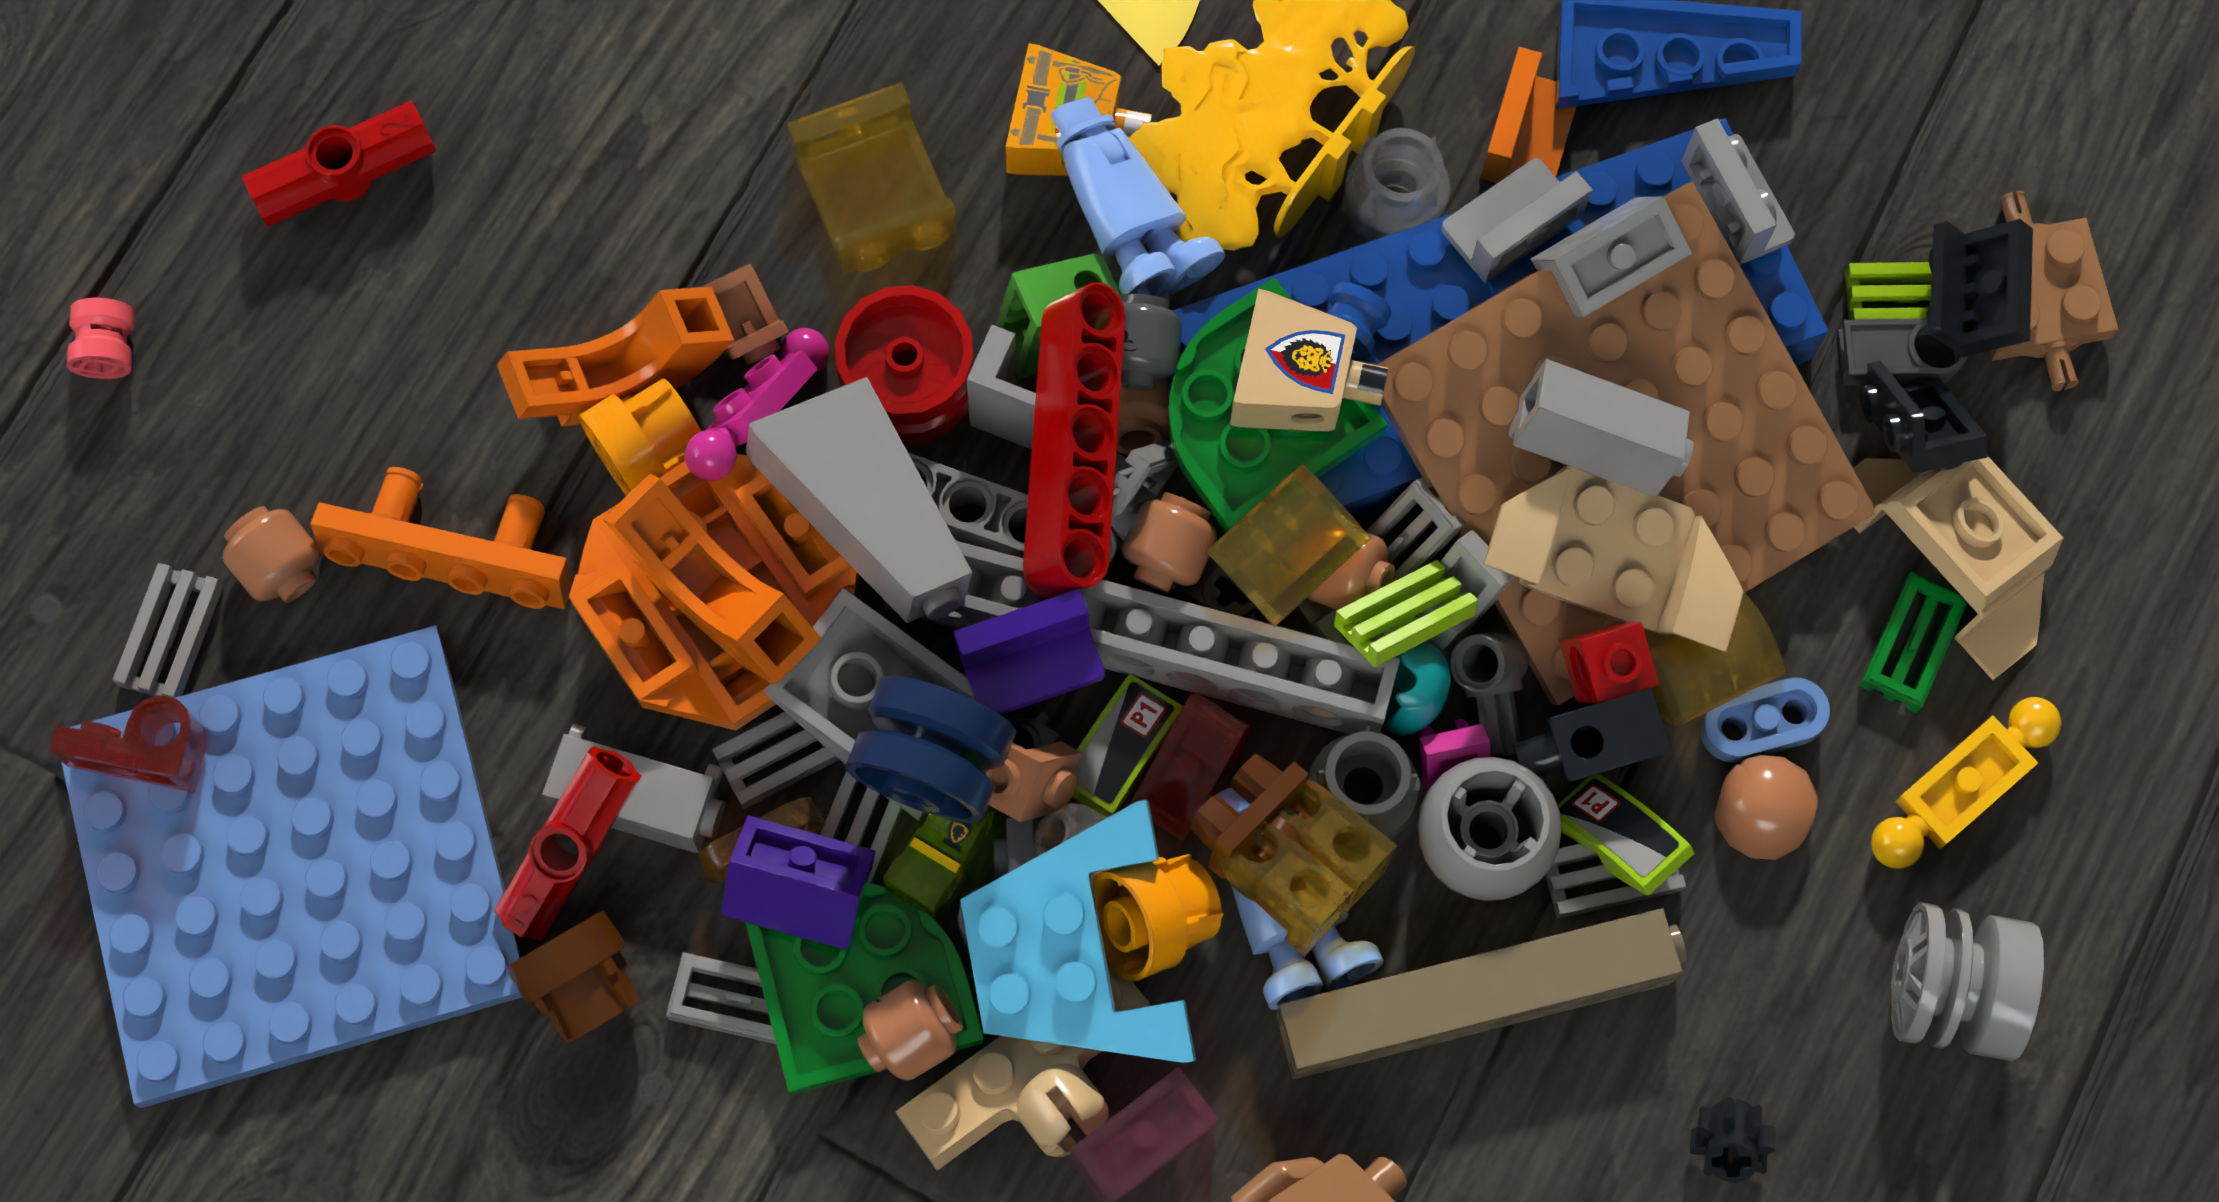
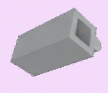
[1509,359,1694,497]
[542,724,725,854]

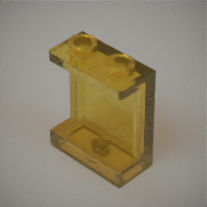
[787,82,957,274]

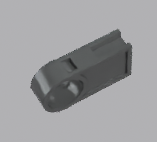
[1837,318,1968,386]

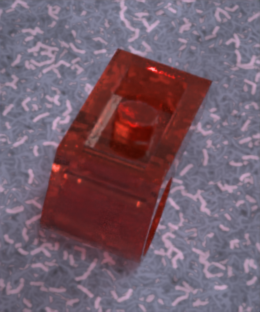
[1129,693,1253,841]
[49,696,207,793]

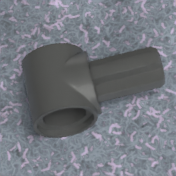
[1451,631,1529,757]

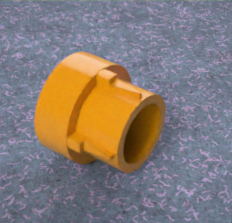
[578,378,701,496]
[1092,854,1223,981]

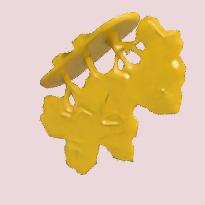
[1129,0,1415,251]

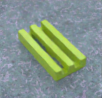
[1844,262,1932,320]
[1334,560,1478,668]

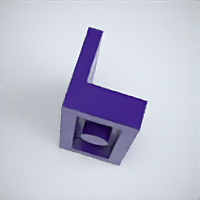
[954,589,1105,715]
[721,815,876,949]

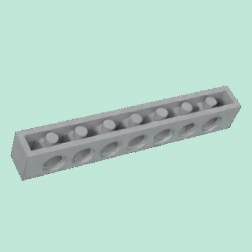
[882,540,1400,734]

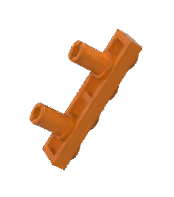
[310,467,572,610]

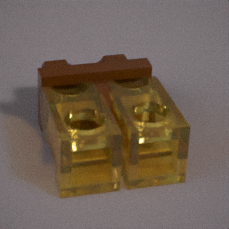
[1190,754,1397,957]

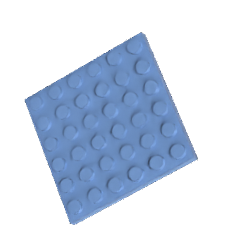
[55,625,522,1108]

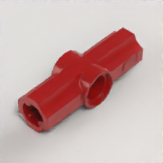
[242,100,436,227]
[494,746,642,941]

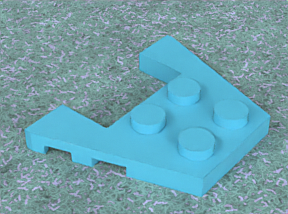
[960,800,1196,1063]

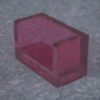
[1070,1067,1220,1202]

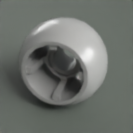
[1417,757,1561,901]

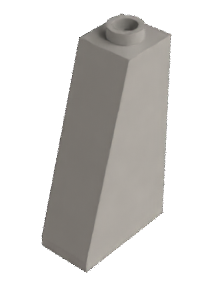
[746,377,973,623]

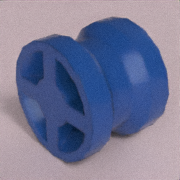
[1328,282,1392,361]

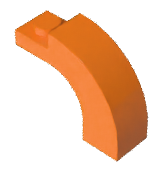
[497,286,734,427]
[603,474,822,685]

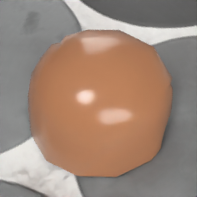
[1714,754,1818,860]

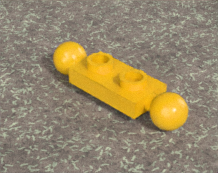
[1871,697,2061,869]

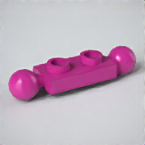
[685,328,830,481]

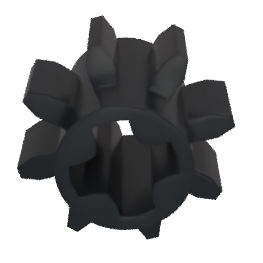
[1690,1097,1776,1183]

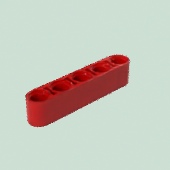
[1023,282,1125,599]

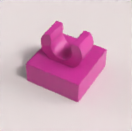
[1420,719,1490,794]

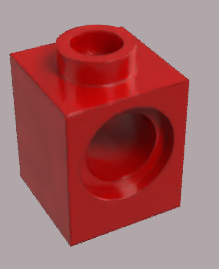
[1559,621,1659,704]

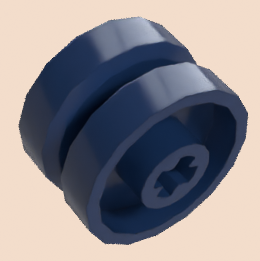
[844,675,1017,823]

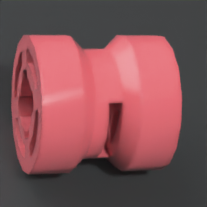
[66,298,135,379]

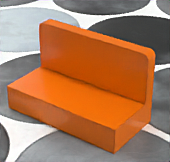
[1480,47,1576,183]

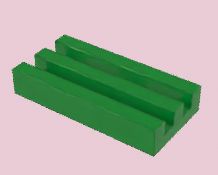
[1858,572,1968,713]

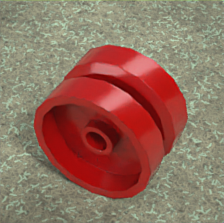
[835,285,974,445]

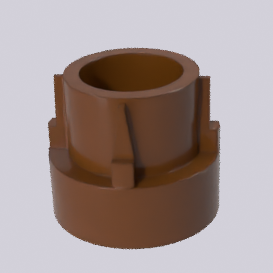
[505,909,642,1045]

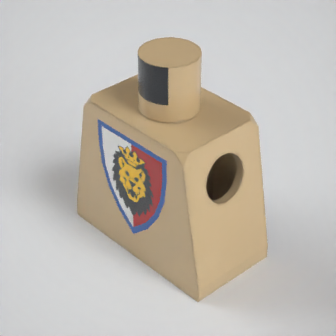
[1230,289,1388,432]

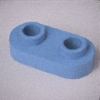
[1700,678,1830,763]

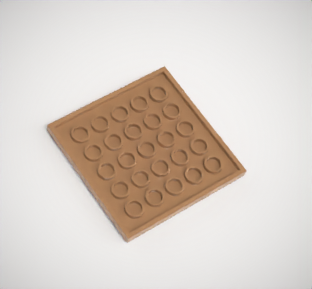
[1377,181,1875,705]

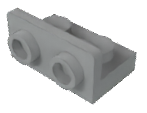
[1681,118,1795,265]

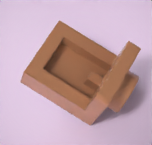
[702,264,789,364]
[983,741,1082,822]

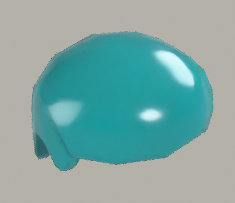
[1382,640,1451,736]

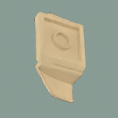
[1853,456,2063,680]
[1483,465,1744,652]

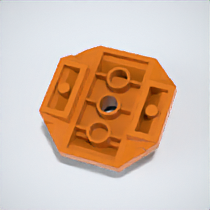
[569,454,860,730]

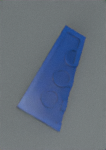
[1555,0,1802,109]

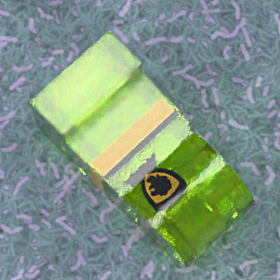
[883,809,995,921]

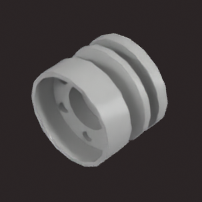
[1891,902,2044,1061]

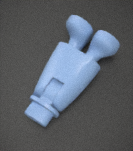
[1050,97,1225,296]
[1217,788,1383,1010]

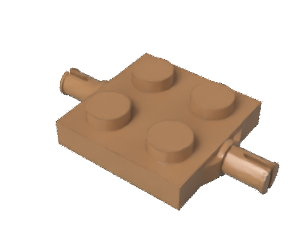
[1989,191,2118,391]

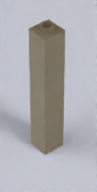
[1275,908,1686,1080]

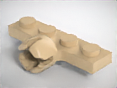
[895,967,1150,1170]

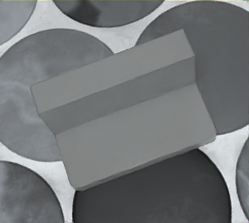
[1441,158,1593,284]
[1531,196,1692,317]
[967,325,1036,450]

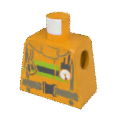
[1006,43,1152,176]

